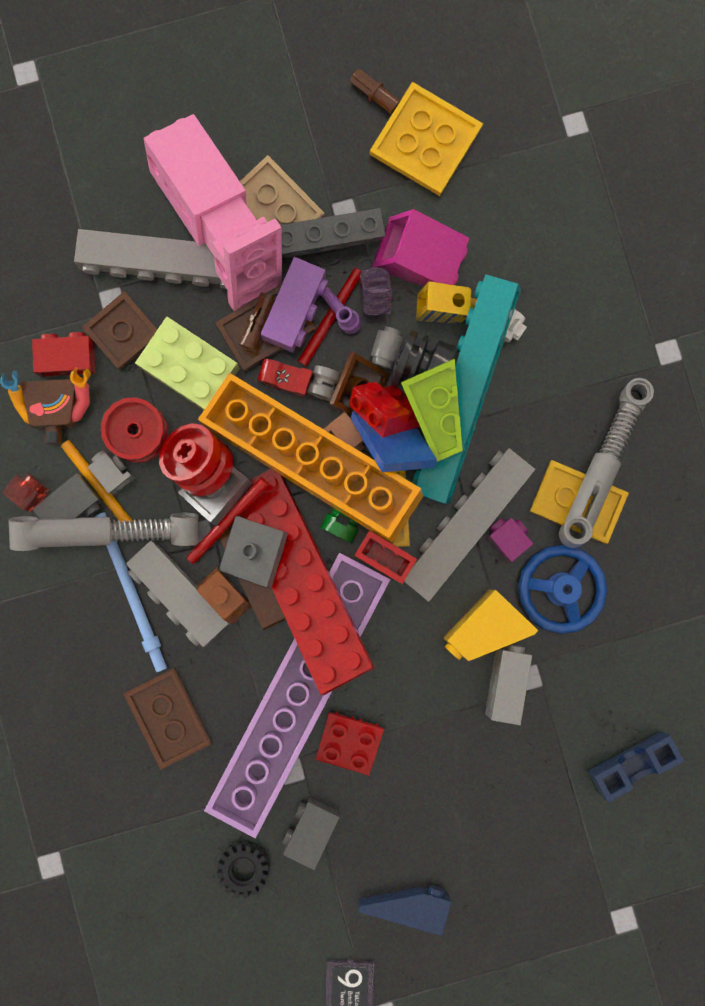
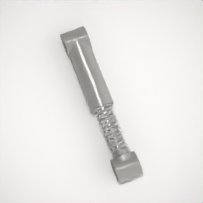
[559,378,654,548]
[9,512,199,551]

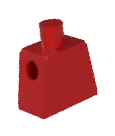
[354,530,417,584]

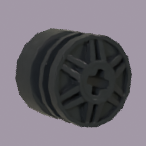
[391,330,457,388]

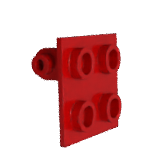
[315,711,384,775]

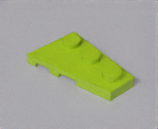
[401,359,463,462]

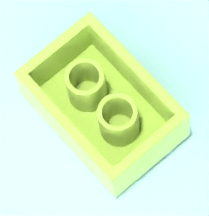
[135,317,240,410]

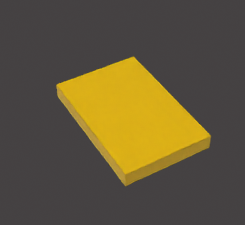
[529,460,629,544]

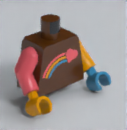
[0,367,91,445]

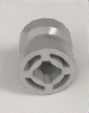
[307,365,341,401]

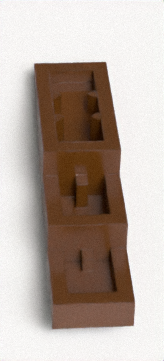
[214,524,286,630]

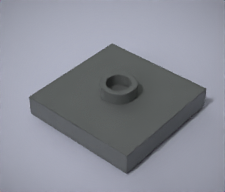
[219,516,288,588]

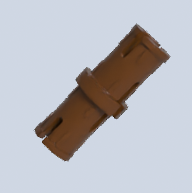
[239,292,276,352]

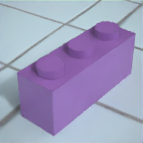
[261,257,329,353]

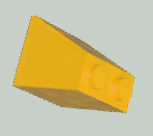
[443,589,538,661]

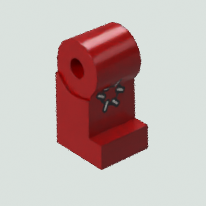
[257,359,313,399]

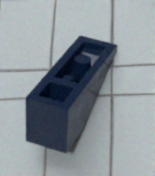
[358,885,451,936]

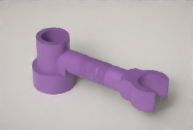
[322,286,362,334]

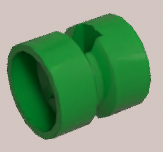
[320,507,359,544]

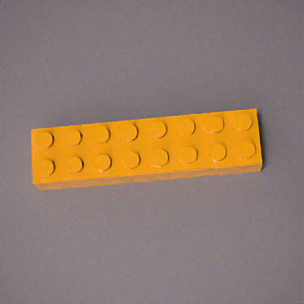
[198,373,423,544]

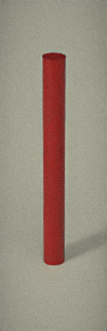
[297,268,363,367]
[186,477,269,564]

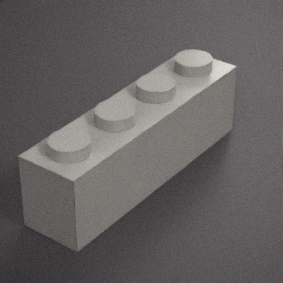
[126,540,230,647]

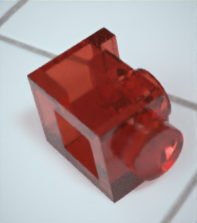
[1,473,50,512]

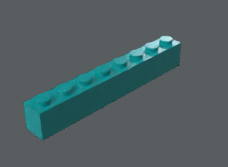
[412,274,521,504]

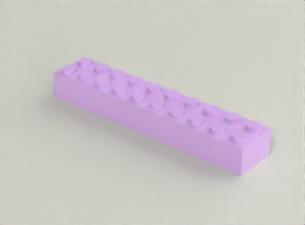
[204,553,390,838]

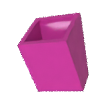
[371,209,469,287]

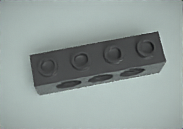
[280,208,385,259]

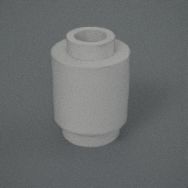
[370,327,405,370]

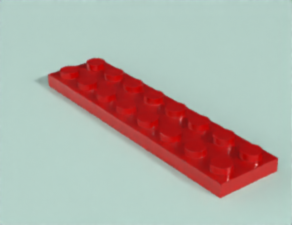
[237,469,375,695]

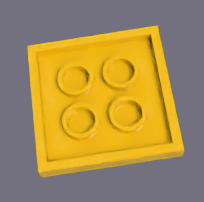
[370,82,483,196]

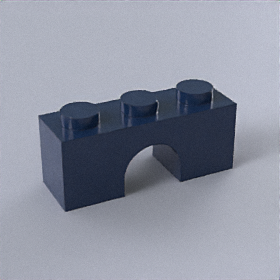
[588,731,684,803]

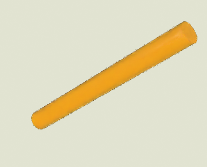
[61,440,133,522]

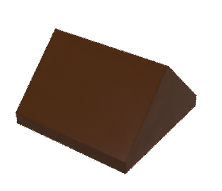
[329,352,391,418]

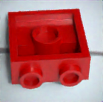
[349,381,420,438]

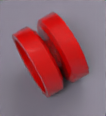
[101,397,169,463]
[159,423,233,497]

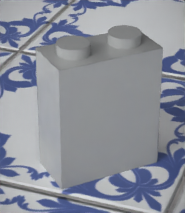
[485,644,532,725]

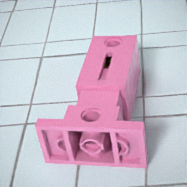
[144,114,282,311]

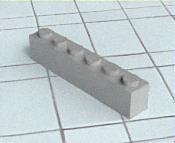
[74,229,226,289]
[404,448,535,602]

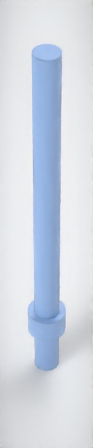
[95,512,167,672]

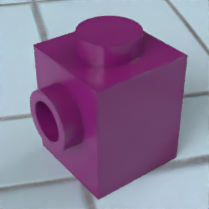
[487,518,533,562]

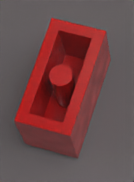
[32,332,96,377]

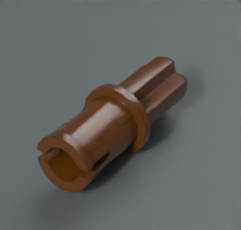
[350,69,401,115]

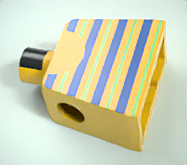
[416,282,477,324]

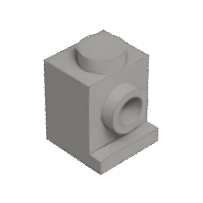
[88,450,136,495]

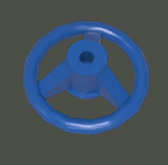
[518,544,608,634]

